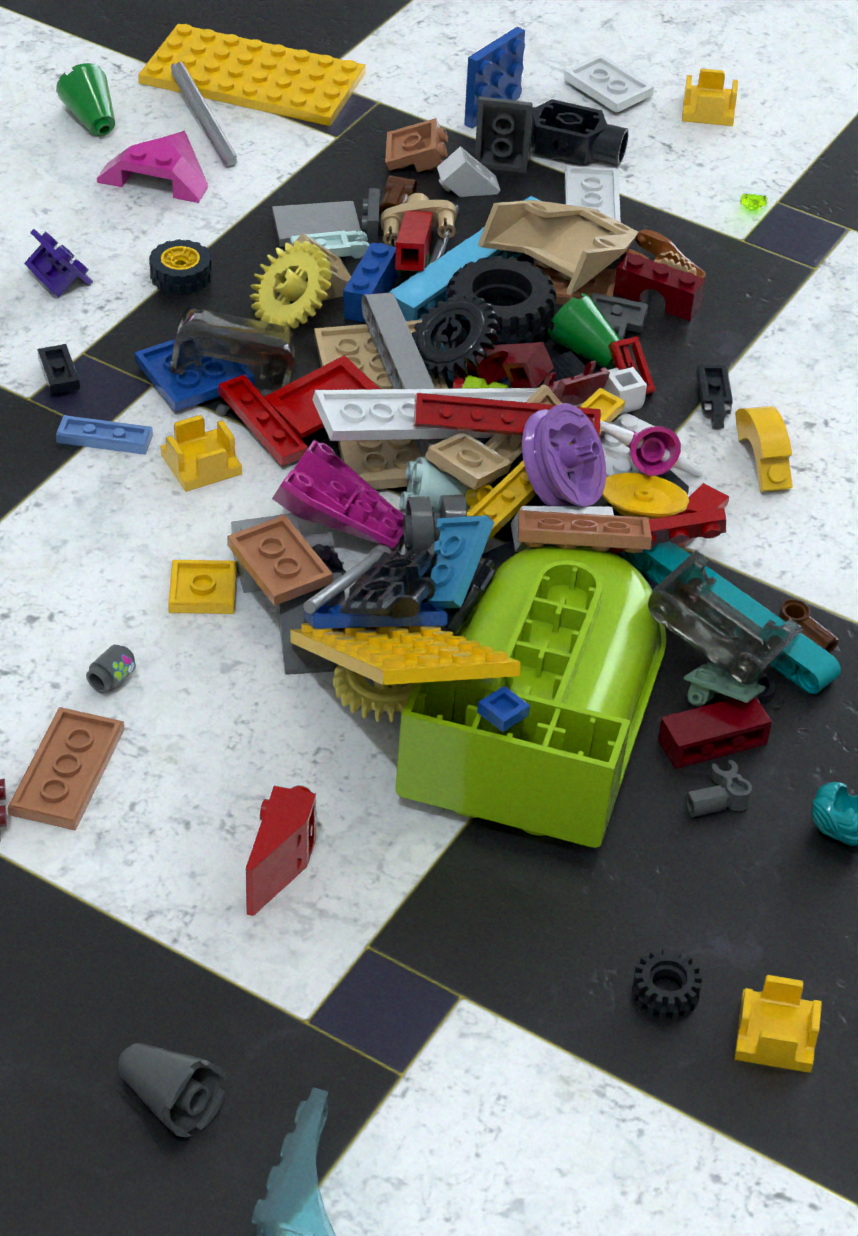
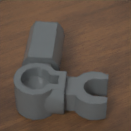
[685,760,752,817]

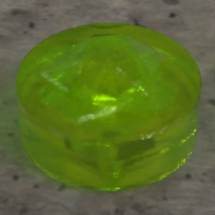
[740,193,768,211]

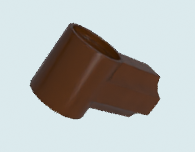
[379,175,417,215]
[778,599,839,654]

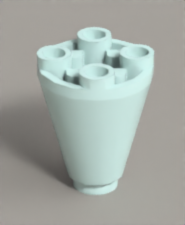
[399,457,470,513]

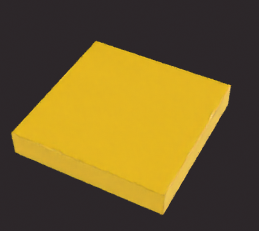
[168,560,237,614]

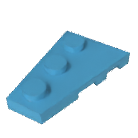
[428,515,494,608]

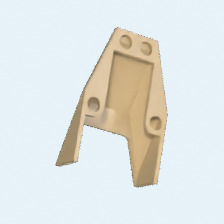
[478,200,638,295]

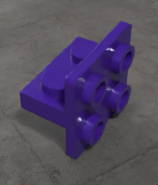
[24,229,93,297]

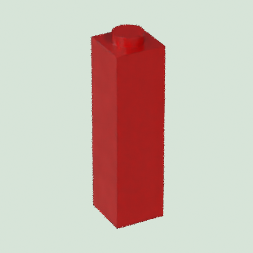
[395,211,433,271]

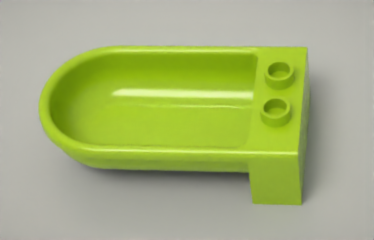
[395,544,666,848]

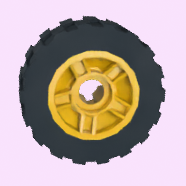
[149,239,212,295]

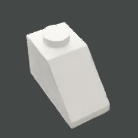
[437,146,501,197]

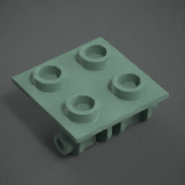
[684,662,766,706]

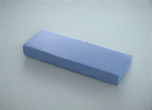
[56,415,153,455]

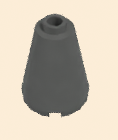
[118,1043,226,1137]

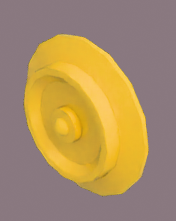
[601,473,689,520]

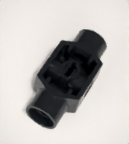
[531,99,629,165]

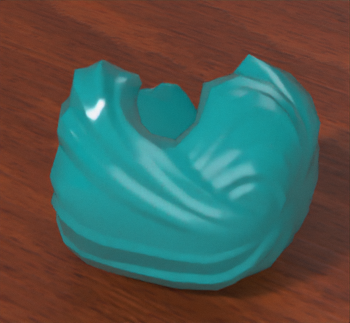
[811,782,858,846]

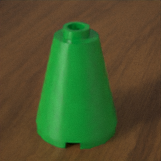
[56,63,115,136]
[547,293,625,370]

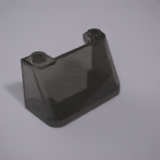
[169,308,295,392]
[648,550,804,685]

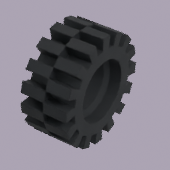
[632,948,703,1021]

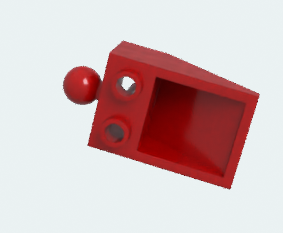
[245,785,316,916]

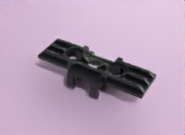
[340,550,437,618]

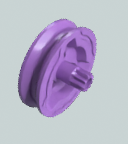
[522,403,606,507]

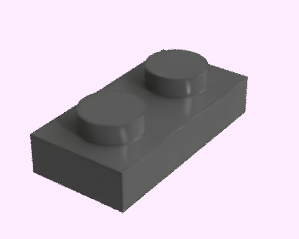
[362,188,380,243]

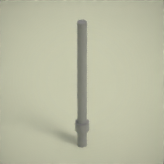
[303,543,399,614]

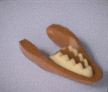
[620,229,706,278]

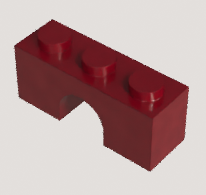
[614,253,706,321]
[457,342,554,388]

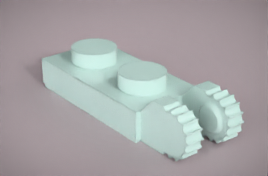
[290,230,370,259]

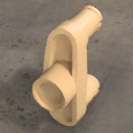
[380,193,457,246]

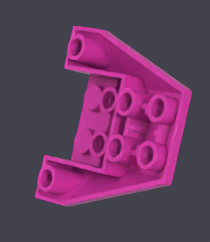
[272,440,404,548]

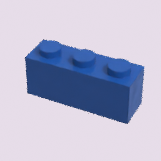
[343,242,399,323]

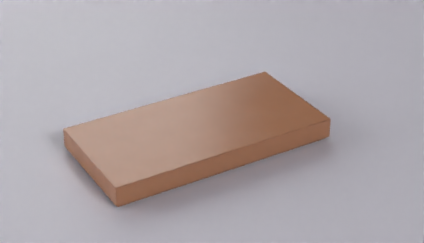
[8,707,125,831]

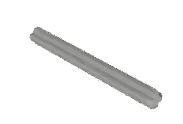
[170,62,237,167]

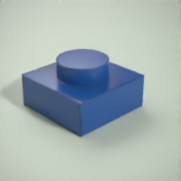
[477,686,530,732]

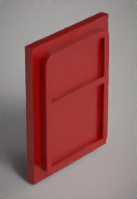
[264,355,380,438]

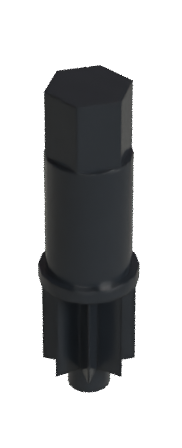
[442,558,496,634]

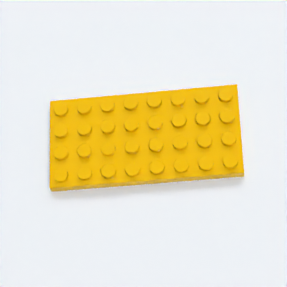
[138,24,366,126]
[290,623,521,685]

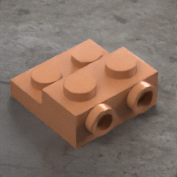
[385,118,448,172]

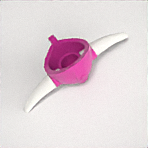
[600,420,703,476]

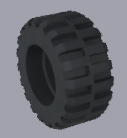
[446,256,556,345]

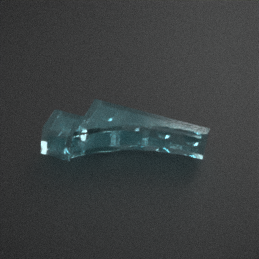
[252,1087,336,1236]

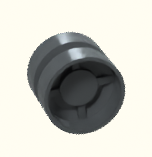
[403,494,467,555]

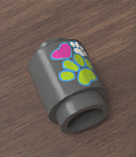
[86,644,136,693]

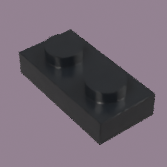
[37,344,80,394]

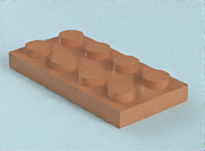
[518,510,652,553]

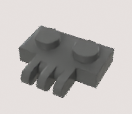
[591,293,648,340]

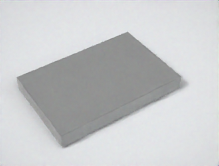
[272,201,361,247]

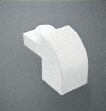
[604,367,647,415]

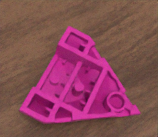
[97,131,208,203]

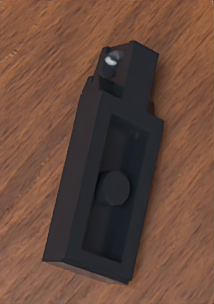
[696,365,733,428]

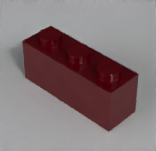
[658,697,772,769]

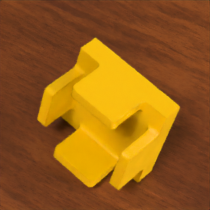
[682,68,738,126]
[160,415,242,492]
[734,975,822,1073]

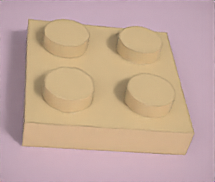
[425,432,512,490]

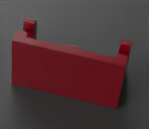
[543,361,610,405]

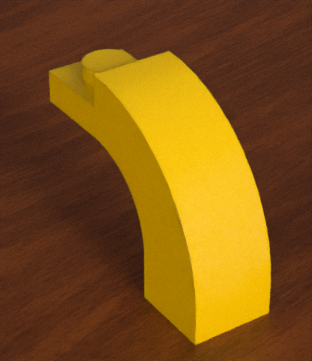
[735,406,793,492]

